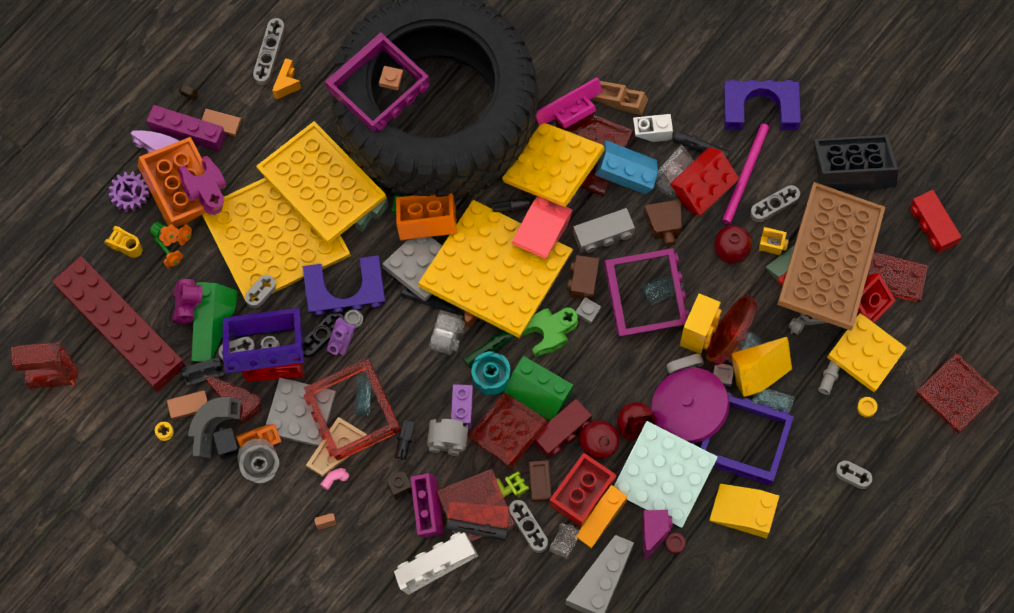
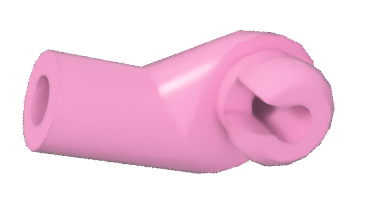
[320,468,349,490]

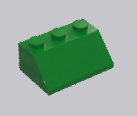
[503,356,573,421]

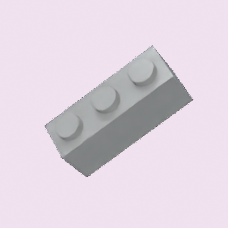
[573,208,635,253]

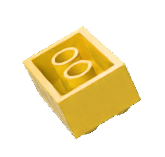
[680,294,722,354]

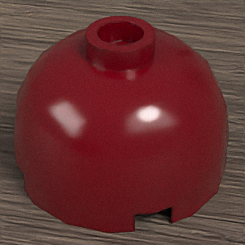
[714,225,752,264]
[617,402,657,440]
[579,420,620,459]

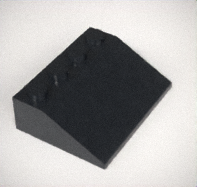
[814,135,898,190]

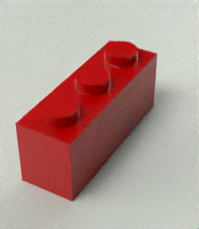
[910,190,961,253]

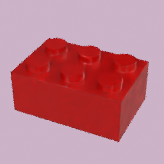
[670,147,739,216]
[549,453,616,527]

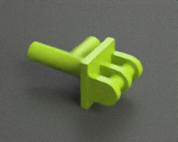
[486,472,529,505]

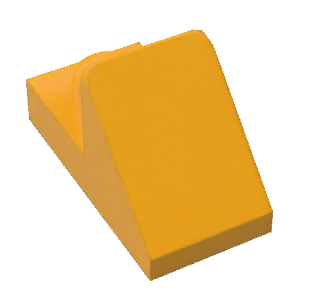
[272,58,301,99]

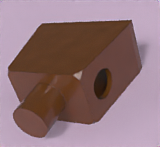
[644,200,681,246]

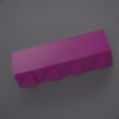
[147,105,226,152]

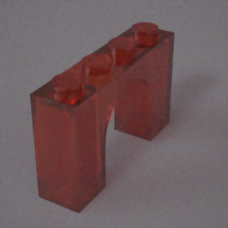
[11,342,78,389]

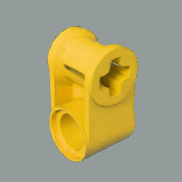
[104,226,143,258]

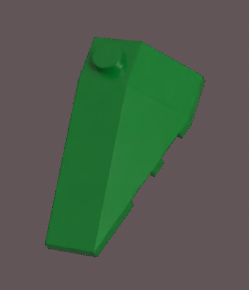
[191,282,238,363]

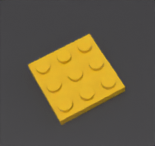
[827,313,906,392]

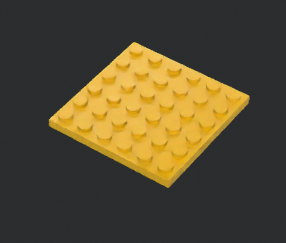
[202,178,351,302]
[418,200,573,338]

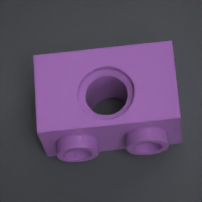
[451,385,473,429]

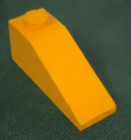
[576,485,628,549]

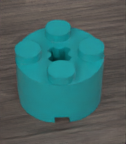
[471,351,511,396]

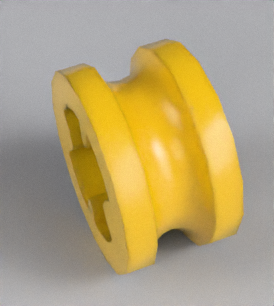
[155,422,174,441]

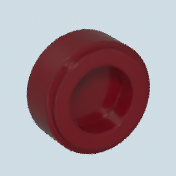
[665,533,686,554]

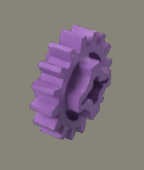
[109,171,150,212]

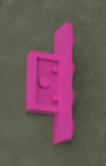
[536,77,602,129]

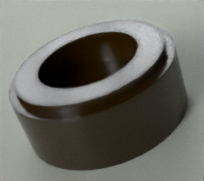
[179,84,198,100]

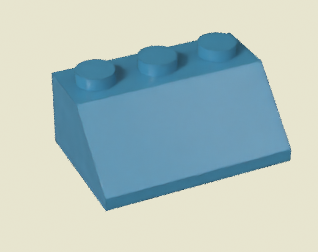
[594,140,658,195]

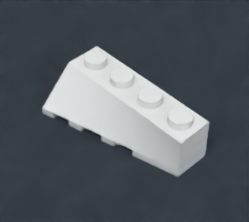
[394,532,478,595]

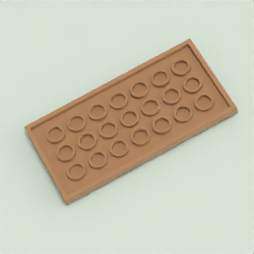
[777,182,885,331]

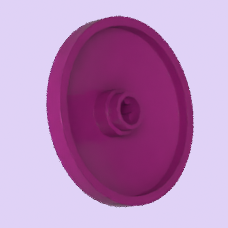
[651,368,730,443]

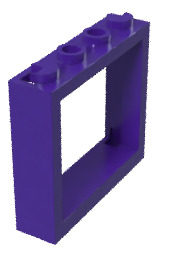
[223,308,304,373]
[701,393,794,486]

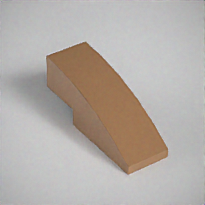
[591,81,648,115]

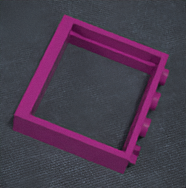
[325,32,430,132]
[604,248,689,337]

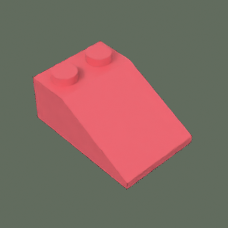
[512,196,572,259]

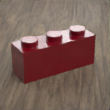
[532,399,592,458]

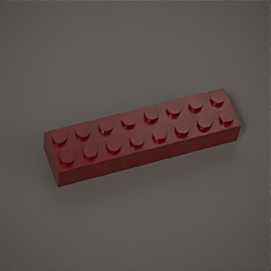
[52,256,186,392]

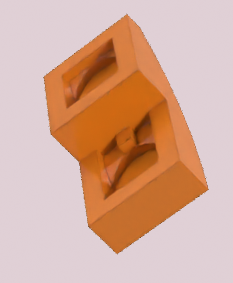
[236,423,281,448]

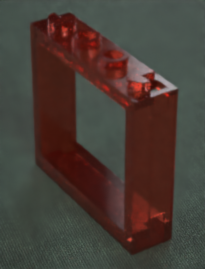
[303,358,402,461]

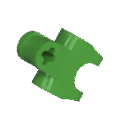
[522,308,578,357]

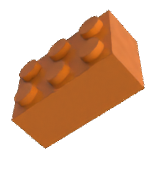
[396,193,457,240]

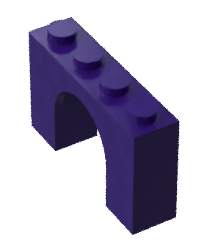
[723,80,801,130]
[302,255,385,315]

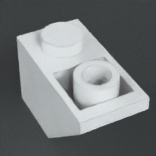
[633,114,673,142]

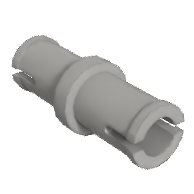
[818,361,840,395]

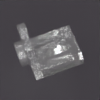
[549,523,579,559]

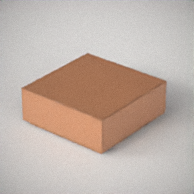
[314,513,337,530]

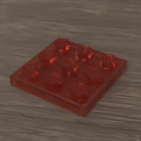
[916,353,999,434]
[468,393,549,468]
[437,469,514,542]

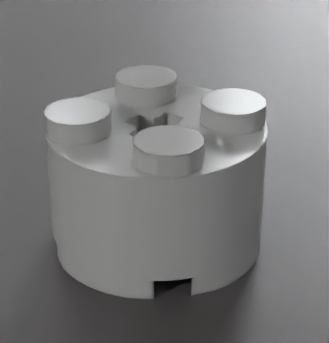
[427,419,468,456]
[238,439,279,483]

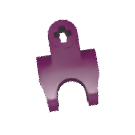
[178,156,226,215]
[172,279,203,324]

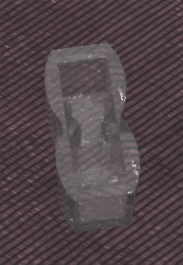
[429,310,465,355]

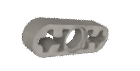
[750,185,800,222]
[509,500,548,553]

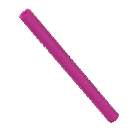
[722,124,770,224]

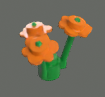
[150,222,192,268]

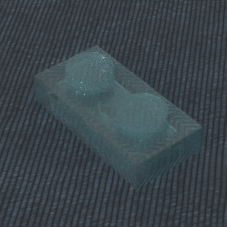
[752,388,795,413]

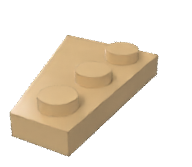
[306,417,371,477]

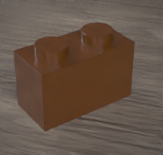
[567,255,599,300]

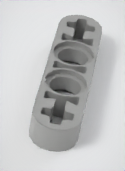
[253,18,285,85]

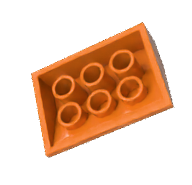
[138,137,217,228]

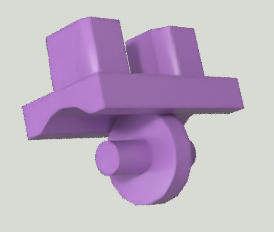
[327,317,356,356]

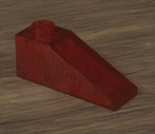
[204,375,262,424]

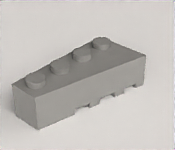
[565,535,634,613]

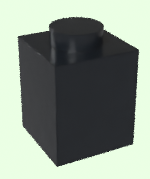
[213,427,239,460]

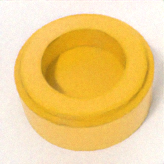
[857,397,877,417]

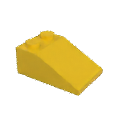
[731,337,792,397]
[709,484,779,539]

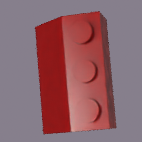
[242,355,304,382]

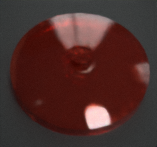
[706,294,757,366]

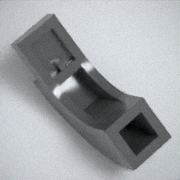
[188,397,241,458]

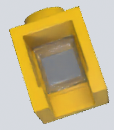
[758,227,788,255]

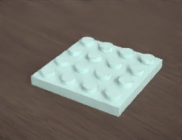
[614,421,718,528]

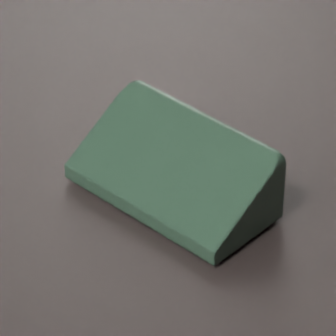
[765,246,794,281]

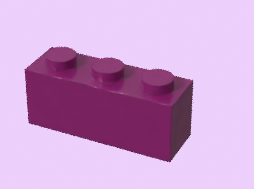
[410,473,444,538]

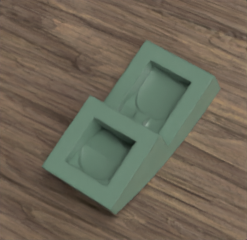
[355,198,389,232]

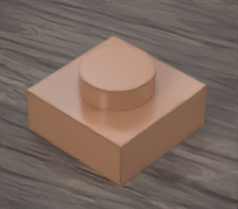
[379,66,403,90]

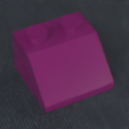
[642,510,672,559]

